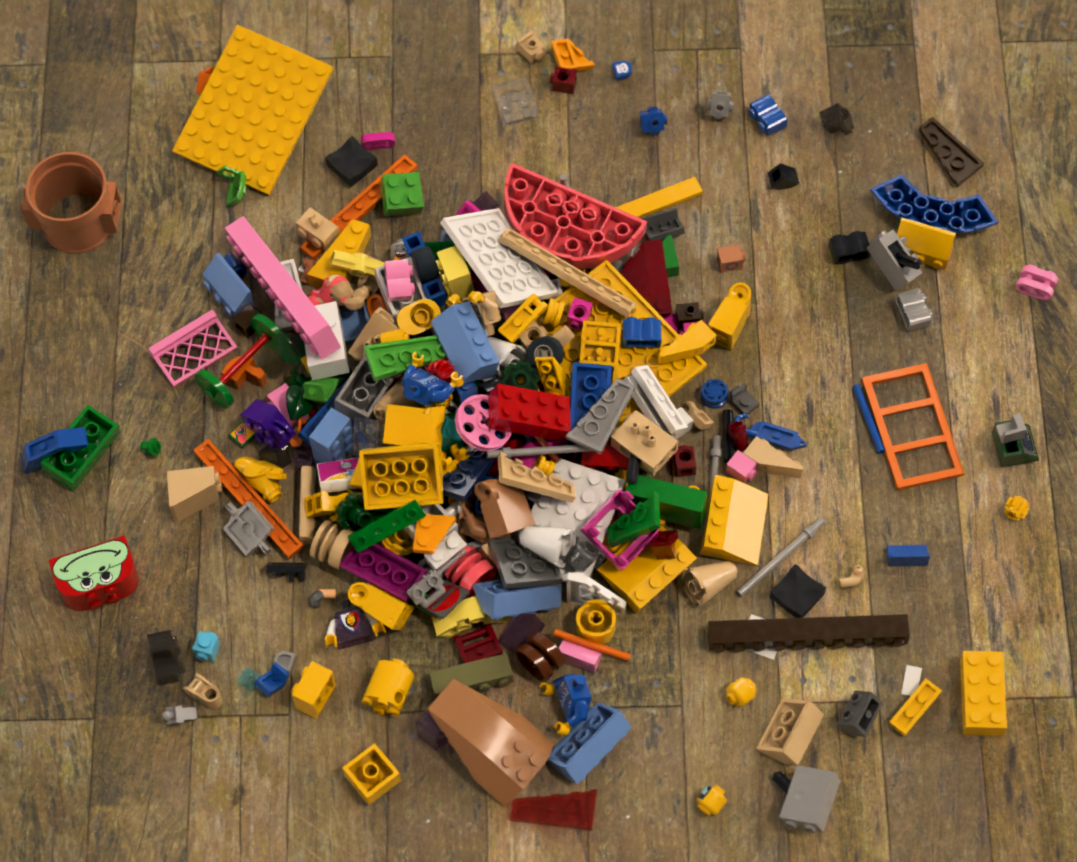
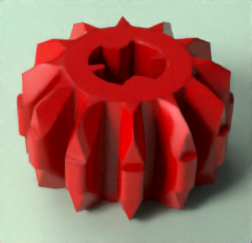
[425,359,455,383]

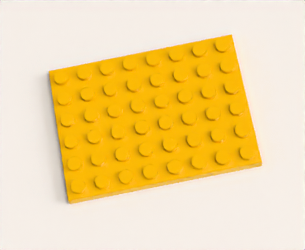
[172,25,334,196]
[530,260,707,428]

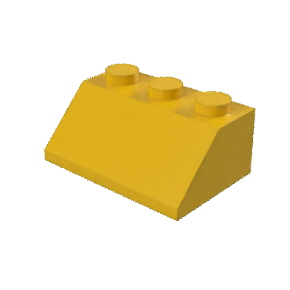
[897,218,956,270]

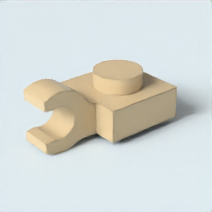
[683,401,714,430]

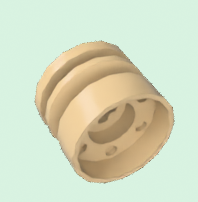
[310,520,354,571]

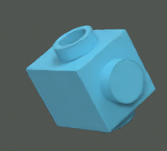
[192,631,221,663]

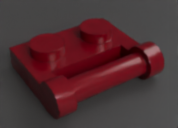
[453,623,503,663]

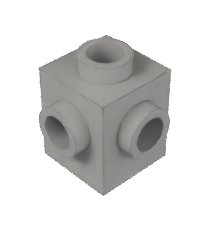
[707,90,734,119]

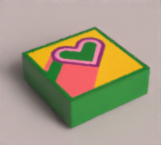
[229,421,255,448]

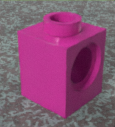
[567,298,593,330]

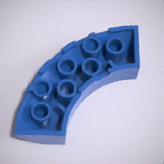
[870,174,998,233]

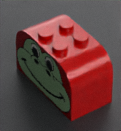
[49,535,139,611]

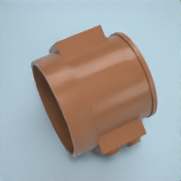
[20,152,122,254]

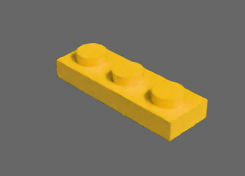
[889,679,942,737]

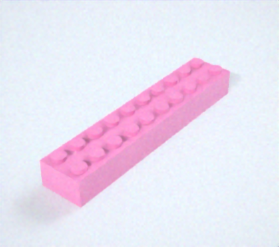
[225,216,341,360]

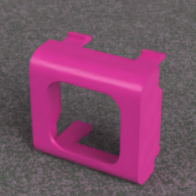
[580,489,662,571]

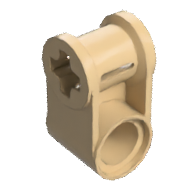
[183,673,223,709]

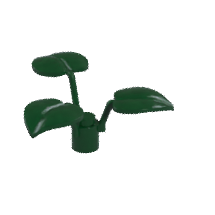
[277,332,352,420]

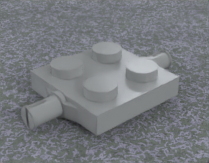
[223,501,275,556]

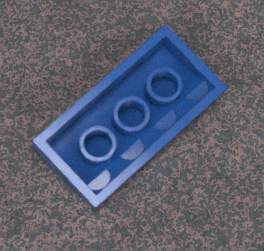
[567,362,612,441]

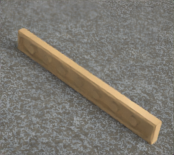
[498,228,637,317]

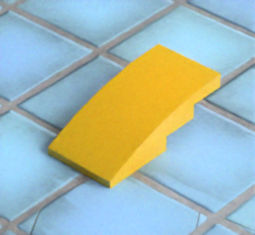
[579,320,621,385]

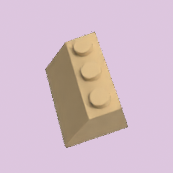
[756,698,824,765]

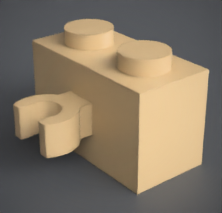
[296,207,340,251]

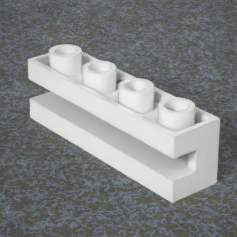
[623,365,688,439]

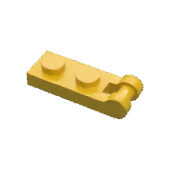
[498,293,549,343]

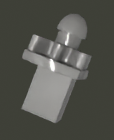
[162,705,197,726]

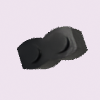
[828,231,871,264]

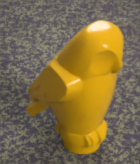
[234,457,287,503]

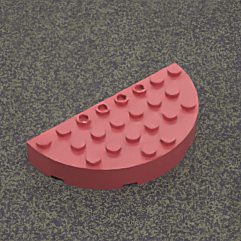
[504,163,647,269]

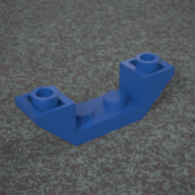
[21,427,89,474]

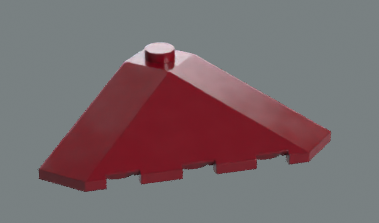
[620,239,672,315]

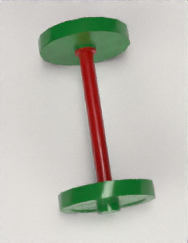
[194,313,283,409]

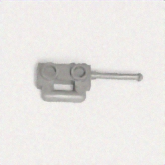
[406,550,466,609]

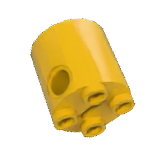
[362,659,415,717]

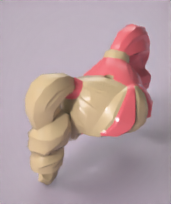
[308,275,372,310]

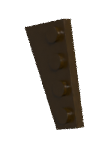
[919,117,984,187]

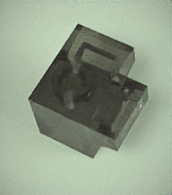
[819,103,854,135]

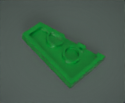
[607,491,660,548]

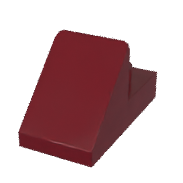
[650,530,678,560]

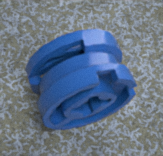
[701,379,728,409]

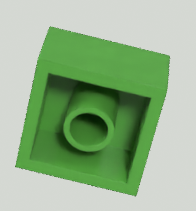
[380,172,424,217]

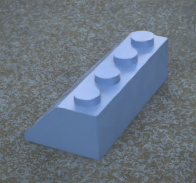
[431,301,499,384]
[473,579,562,620]
[546,702,632,784]

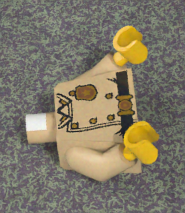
[446,291,501,336]

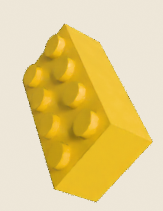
[960,651,1007,736]

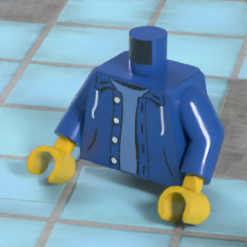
[402,352,463,406]
[540,674,591,736]

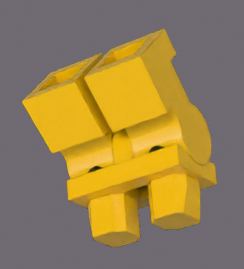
[304,491,349,522]

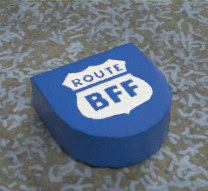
[612,61,632,81]

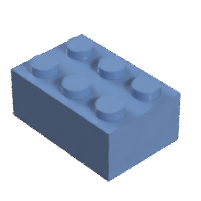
[309,408,355,463]

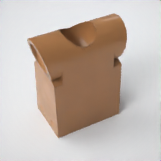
[474,477,535,539]

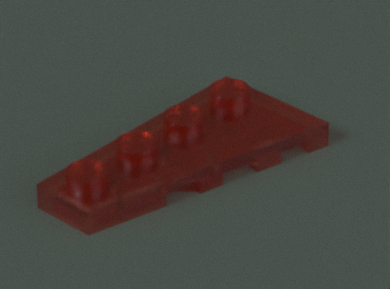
[511,789,597,831]

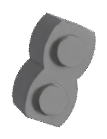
[896,288,933,332]

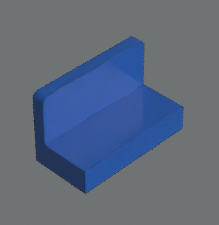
[887,545,930,567]

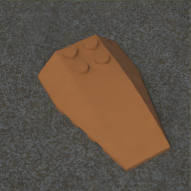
[427,679,554,806]

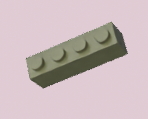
[429,653,513,699]

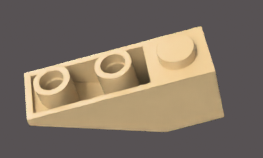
[743,436,804,478]

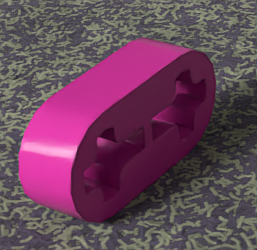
[361,132,395,150]

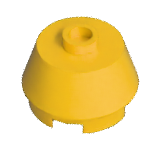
[379,529,414,556]

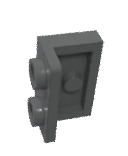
[641,208,685,241]

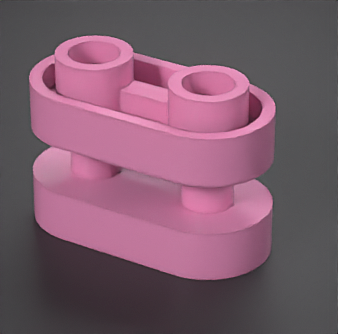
[1015,265,1058,301]

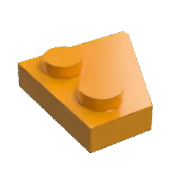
[551,38,594,71]
[413,514,456,554]

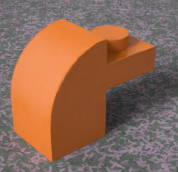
[221,356,267,390]

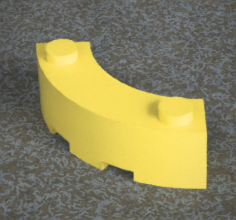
[431,596,513,638]

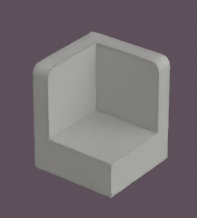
[996,413,1027,444]

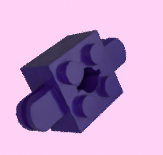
[241,399,296,449]

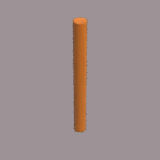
[553,629,630,661]

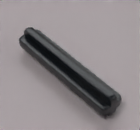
[722,409,734,463]

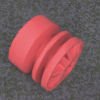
[444,546,497,598]

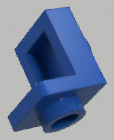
[255,662,289,698]

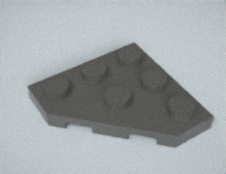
[489,538,563,589]

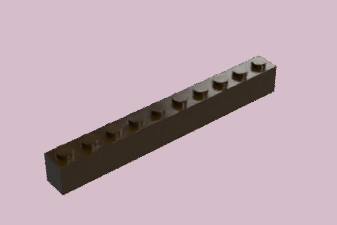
[707,614,910,653]

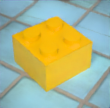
[291,661,336,719]
[342,743,401,805]

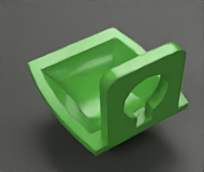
[217,166,247,207]
[303,377,339,403]

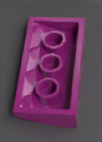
[339,543,428,603]

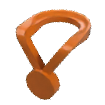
[290,418,308,447]

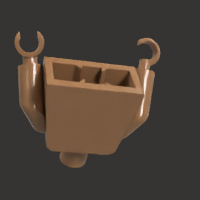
[460,501,511,544]

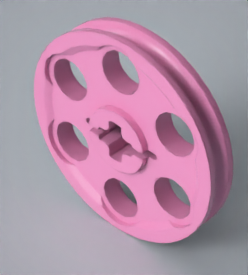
[455,394,512,452]

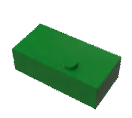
[41,404,120,492]
[626,475,707,530]

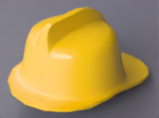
[397,299,441,335]

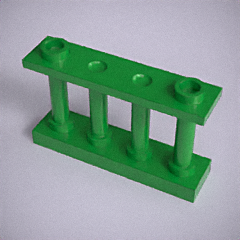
[348,499,426,553]

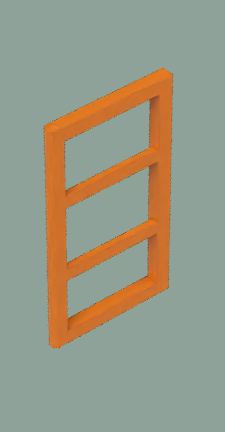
[861,363,965,491]

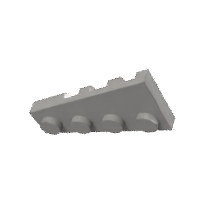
[566,378,635,454]

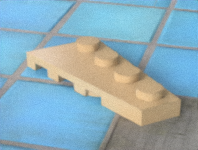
[498,451,576,503]

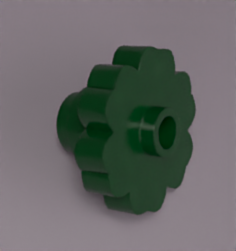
[501,360,540,391]
[336,492,373,531]

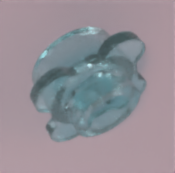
[238,668,261,690]

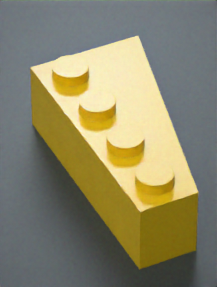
[307,219,371,288]

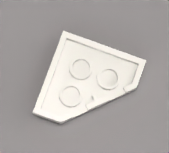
[567,572,627,616]

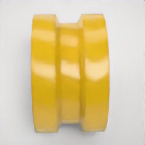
[542,298,565,328]

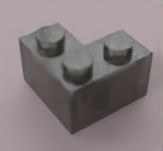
[147,630,185,686]

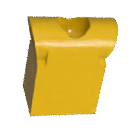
[708,282,751,351]
[383,404,446,449]
[348,582,415,631]

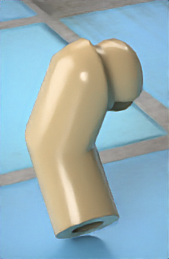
[839,565,865,588]

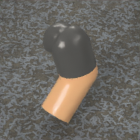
[309,589,336,607]

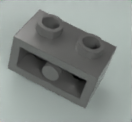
[837,690,883,737]

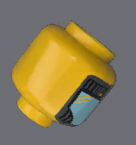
[696,785,727,816]

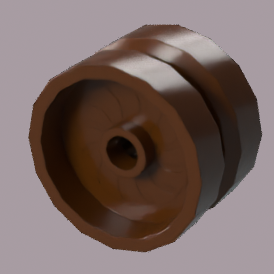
[515,631,566,683]

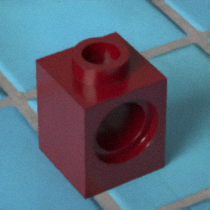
[550,67,577,94]
[674,445,696,477]

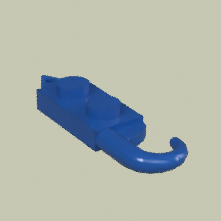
[733,414,807,452]

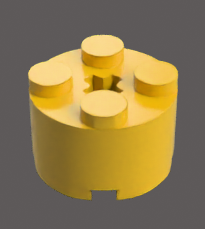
[576,599,616,644]

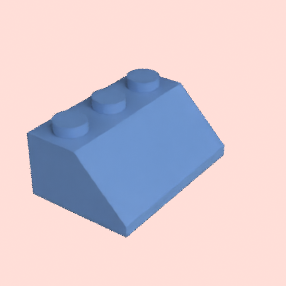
[203,253,255,317]

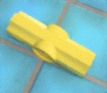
[330,250,384,278]

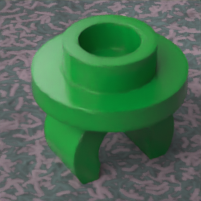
[140,438,161,457]

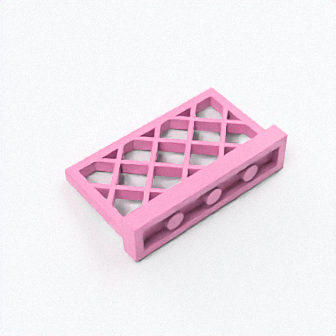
[149,309,238,388]

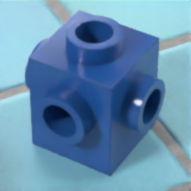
[639,107,667,134]

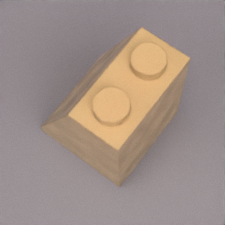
[167,466,223,522]

